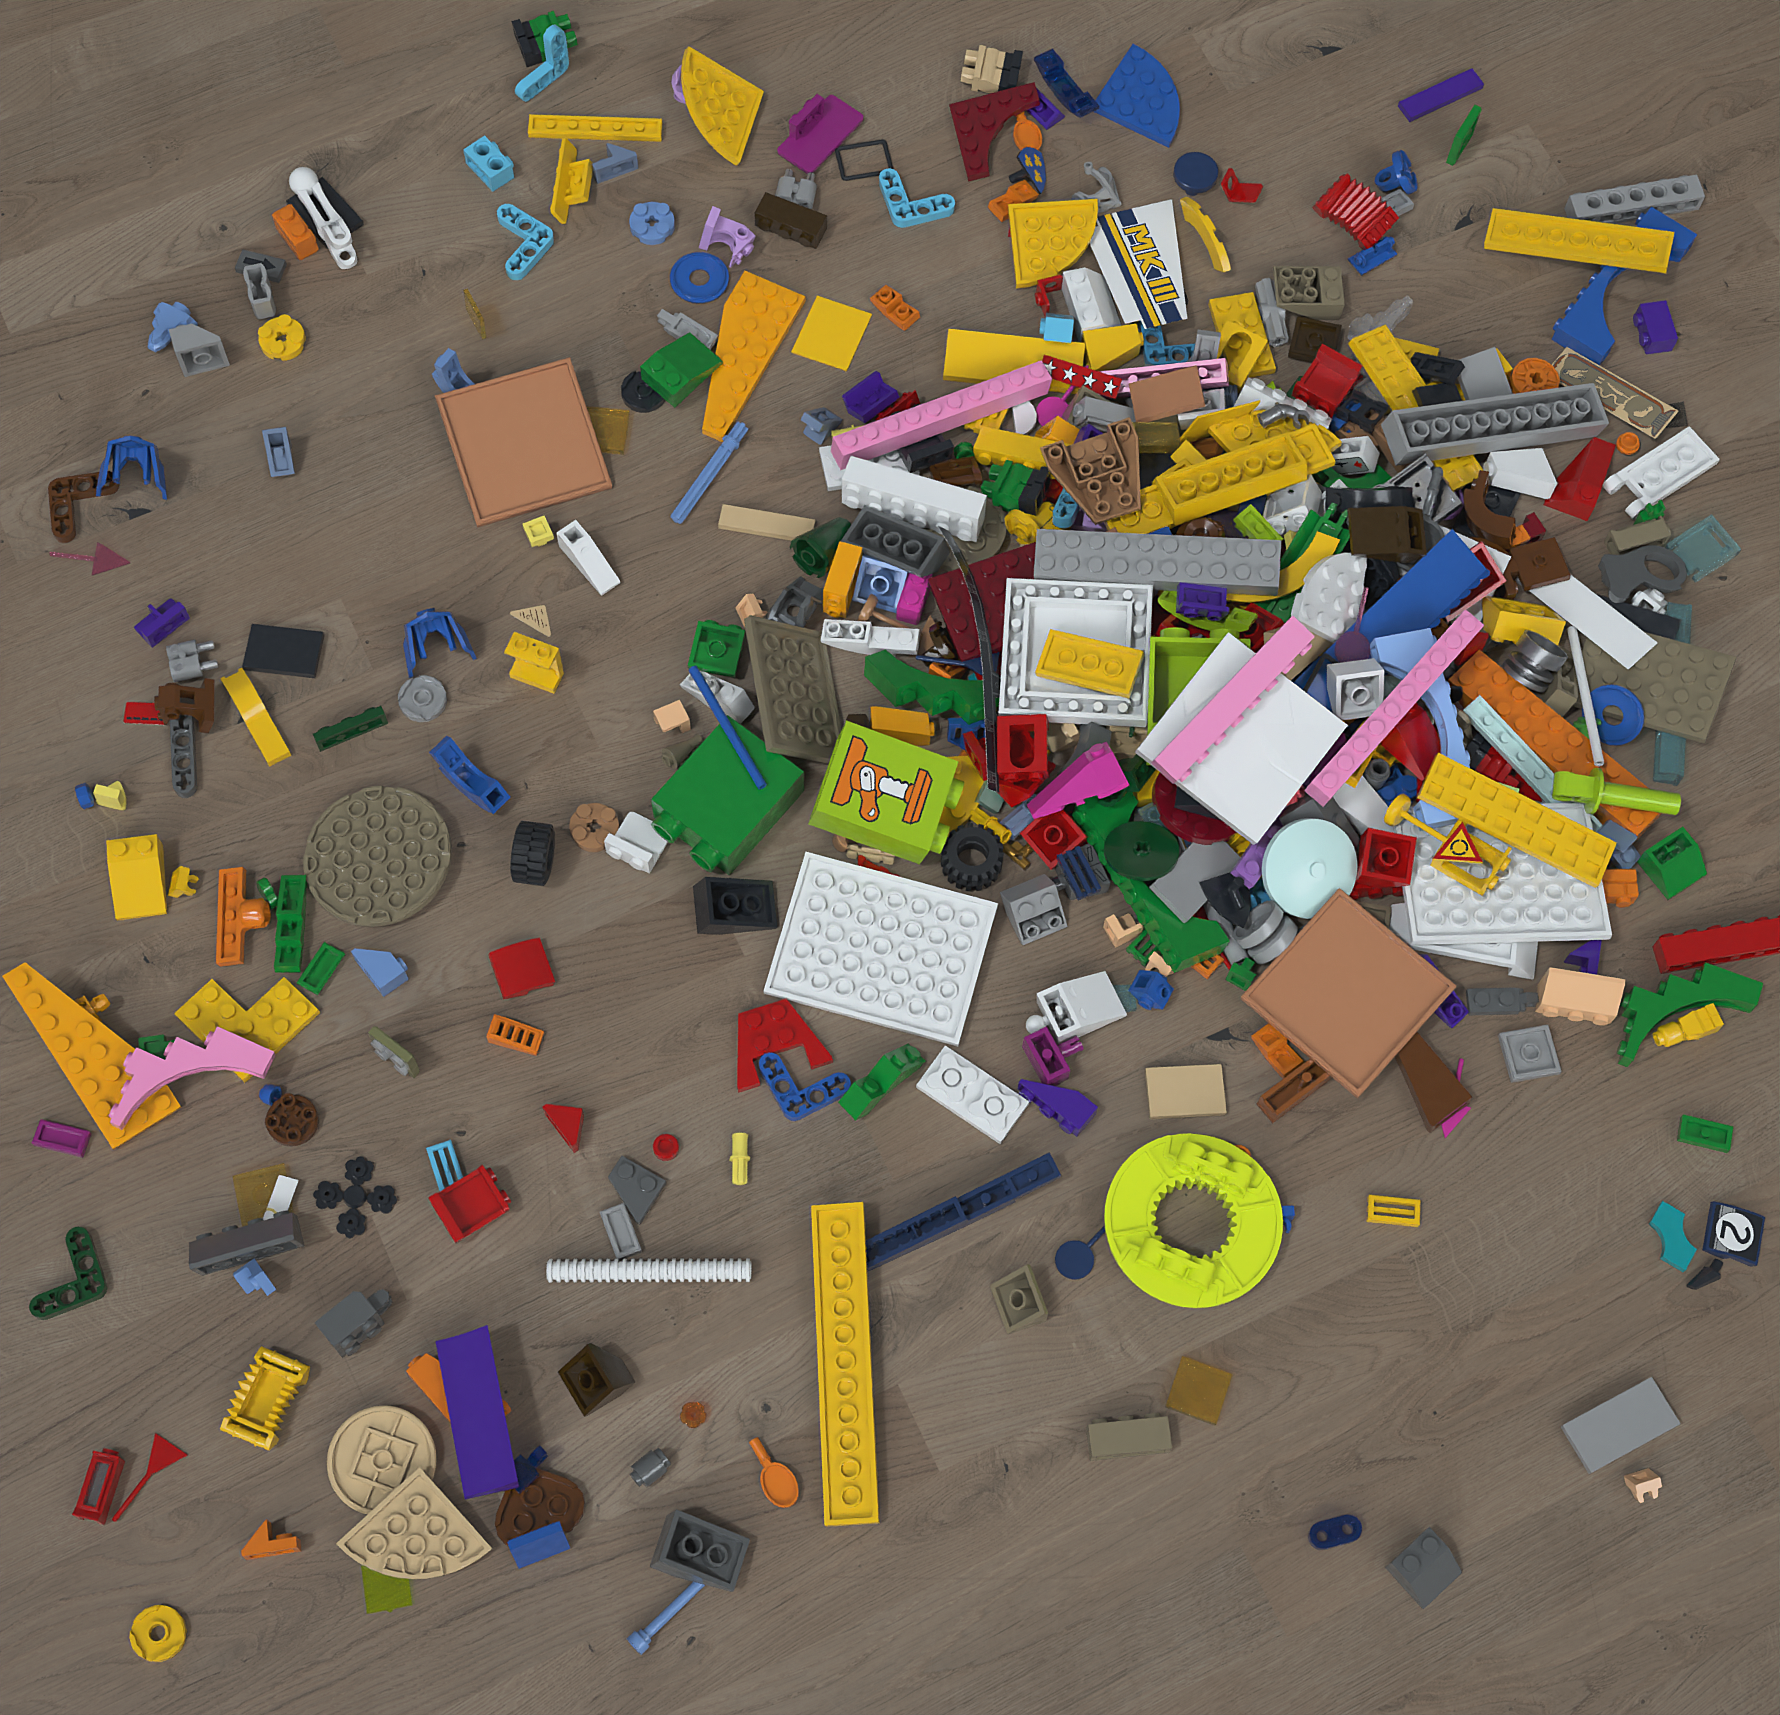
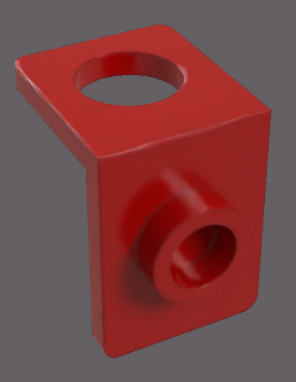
[1221,168,1263,203]
[1035,275,1063,317]

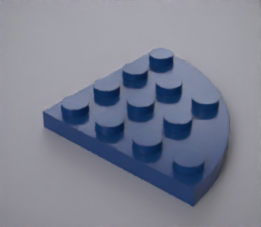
[1091,44,1180,148]

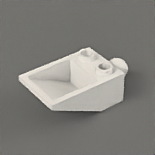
[1026,971,1127,1045]

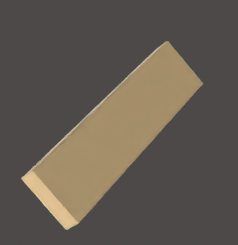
[718,504,815,541]

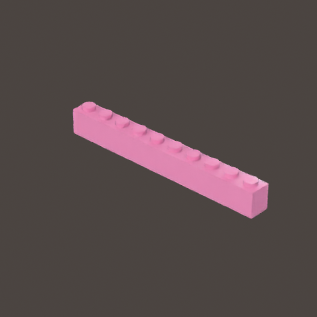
[831,360,1052,470]
[1304,609,1484,807]

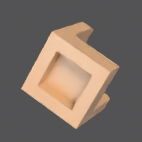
[653,700,691,733]
[1103,913,1144,948]

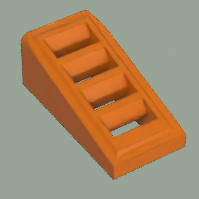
[486,1014,544,1056]

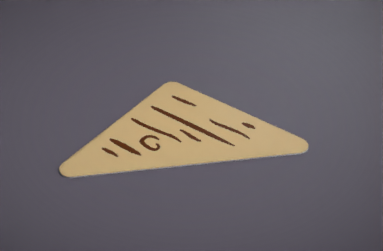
[510,605,551,637]

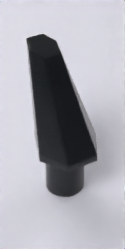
[1686,1258,1723,1290]

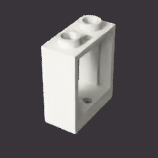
[1263,474,1322,537]

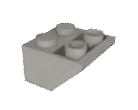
[1000,874,1068,945]

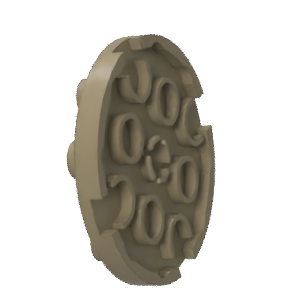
[912,486,1006,571]

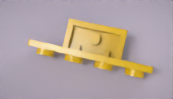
[550,138,593,224]

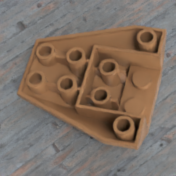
[1040,417,1141,525]

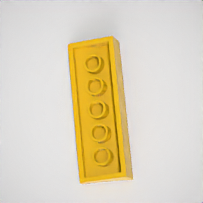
[943,329,1085,394]
[1155,432,1307,526]

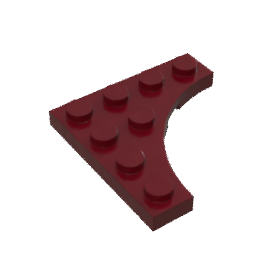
[949,82,1040,182]

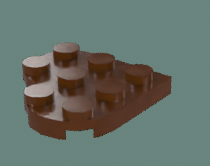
[495,1461,585,1547]

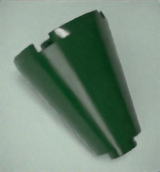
[790,517,852,578]

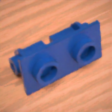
[1348,236,1397,275]

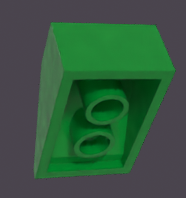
[640,332,723,408]

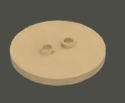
[327,1406,437,1515]

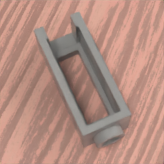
[1073,396,1136,432]

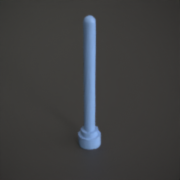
[626,1582,705,1655]

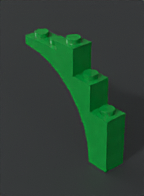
[864,649,1000,725]
[1616,962,1763,1067]

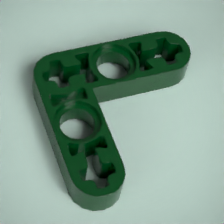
[29,1226,107,1320]

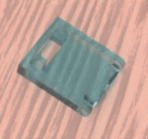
[1665,514,1741,582]

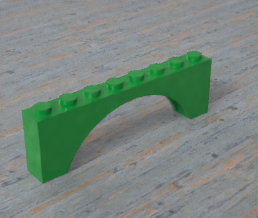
[1071,792,1230,973]

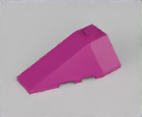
[1027,742,1129,819]

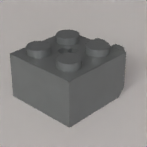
[314,1289,393,1358]

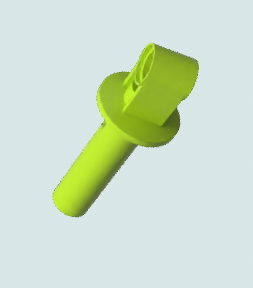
[1552,768,1681,815]

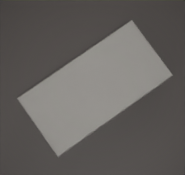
[600,1203,642,1261]

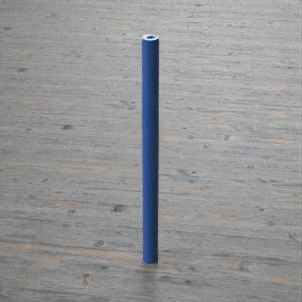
[688,666,767,790]

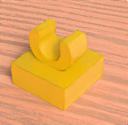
[168,866,199,898]

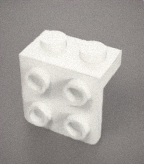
[604,812,668,874]

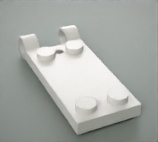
[1603,426,1720,520]

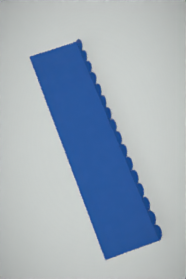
[1293,529,1490,713]

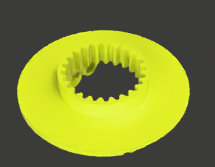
[1104,1133,1283,1308]

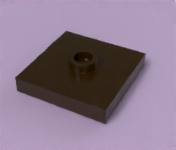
[1288,316,1342,362]

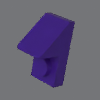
[1564,940,1602,975]

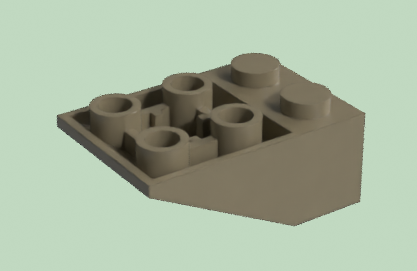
[1273,266,1345,320]

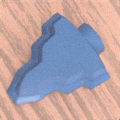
[148,302,198,352]

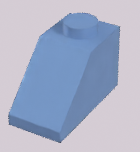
[351,948,408,997]

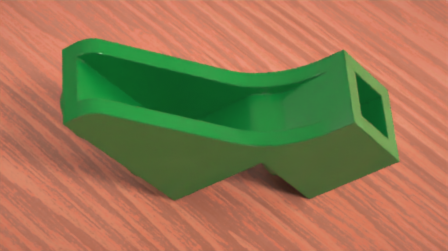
[838,1043,926,1121]

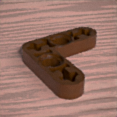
[48,471,120,543]

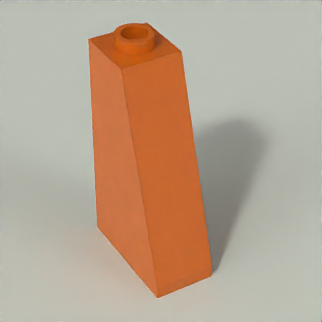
[406,1353,512,1422]

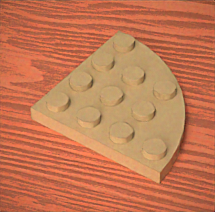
[336,1467,493,1579]

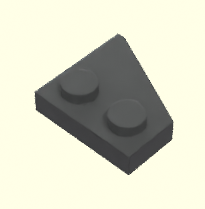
[608,1156,666,1225]

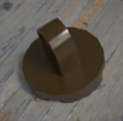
[921,621,960,667]

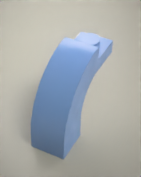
[432,348,475,393]

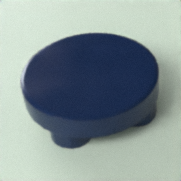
[1173,152,1218,196]

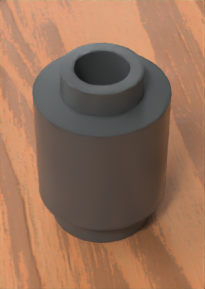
[1362,759,1390,791]
[630,1448,671,1488]

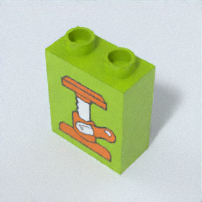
[808,720,964,865]

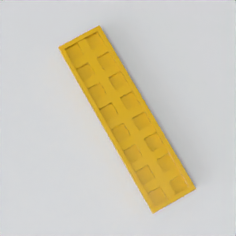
[1348,324,1484,492]
[1417,753,1617,888]

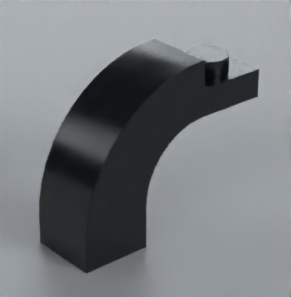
[1325,486,1413,514]

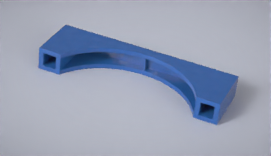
[1552,207,1697,366]

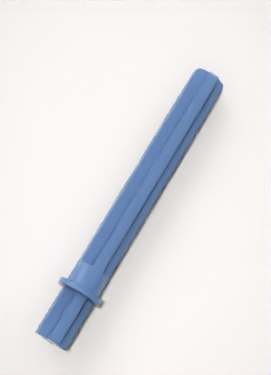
[671,421,748,524]

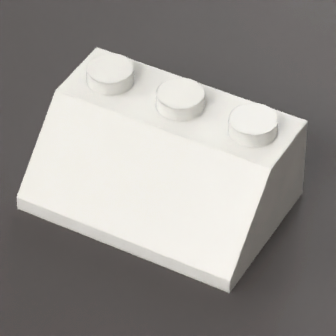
[1062,267,1121,343]

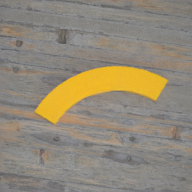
[1226,531,1340,603]

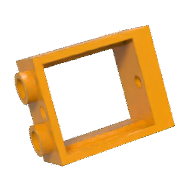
[823,541,863,618]

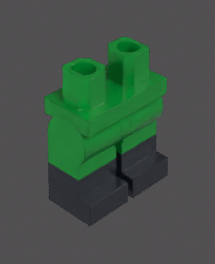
[511,11,578,67]
[981,460,1052,516]

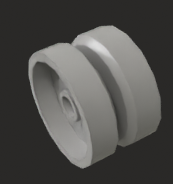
[1233,900,1298,964]

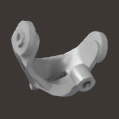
[1072,162,1122,213]

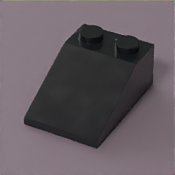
[693,877,778,935]

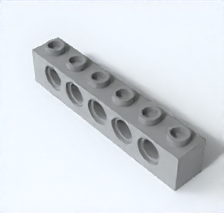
[1564,175,1705,224]

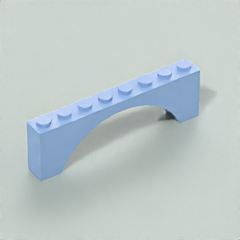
[1368,628,1470,831]

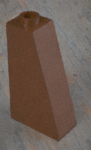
[1395,1032,1472,1133]

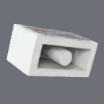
[1331,436,1380,475]

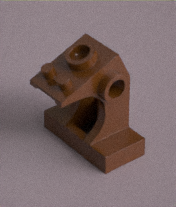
[154,678,215,733]

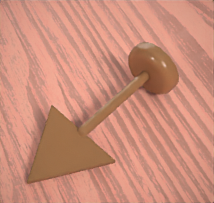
[857,594,935,657]

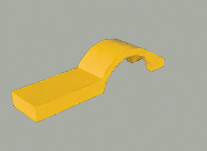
[220,668,291,767]

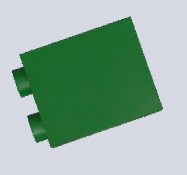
[651,715,804,876]

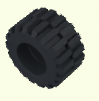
[510,821,555,886]
[941,823,1004,892]

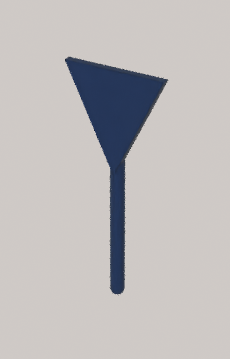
[915,652,1000,676]

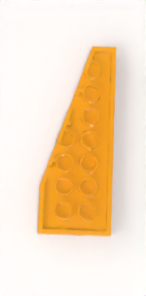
[702,271,806,442]
[2,962,182,1150]

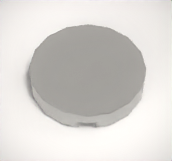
[398,675,447,722]

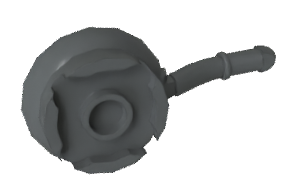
[1396,467,1445,571]

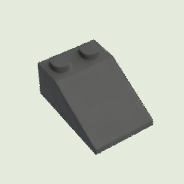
[650,1509,750,1592]

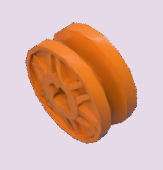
[1508,358,1560,394]

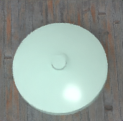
[1262,818,1358,919]

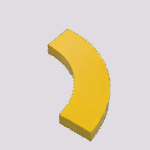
[1180,197,1231,272]

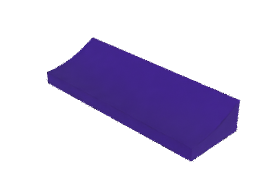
[435,1325,519,1500]

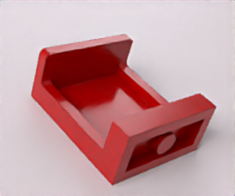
[1292,344,1363,418]
[963,731,1034,781]
[428,1164,511,1244]

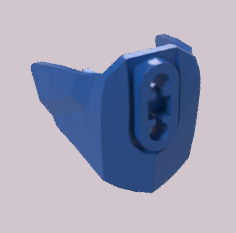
[96,436,167,500]
[403,608,477,678]

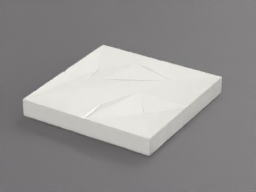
[999,578,1153,727]
[1135,632,1348,845]

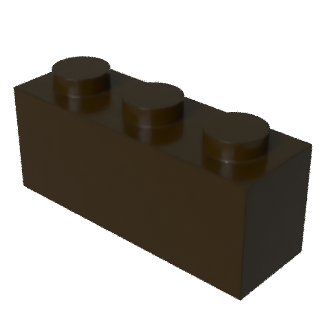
[754,192,827,249]

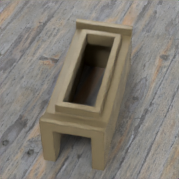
[1604,516,1671,555]

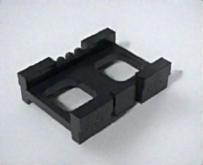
[1336,390,1391,434]

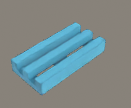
[426,1140,463,1191]

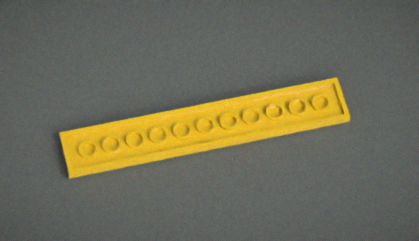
[811,1202,880,1527]

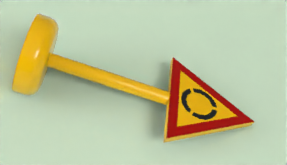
[1384,794,1483,863]

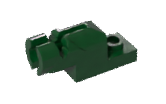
[1097,754,1156,807]

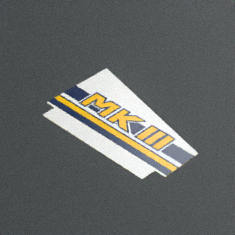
[1090,199,1187,329]

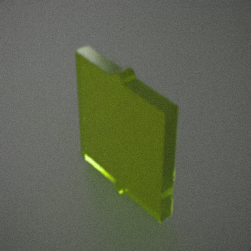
[361,1565,413,1614]

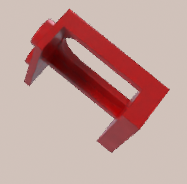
[997,714,1050,783]

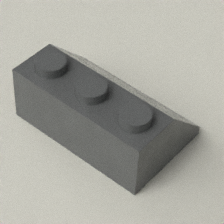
[1279,787,1360,850]

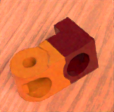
[1504,512,1546,553]

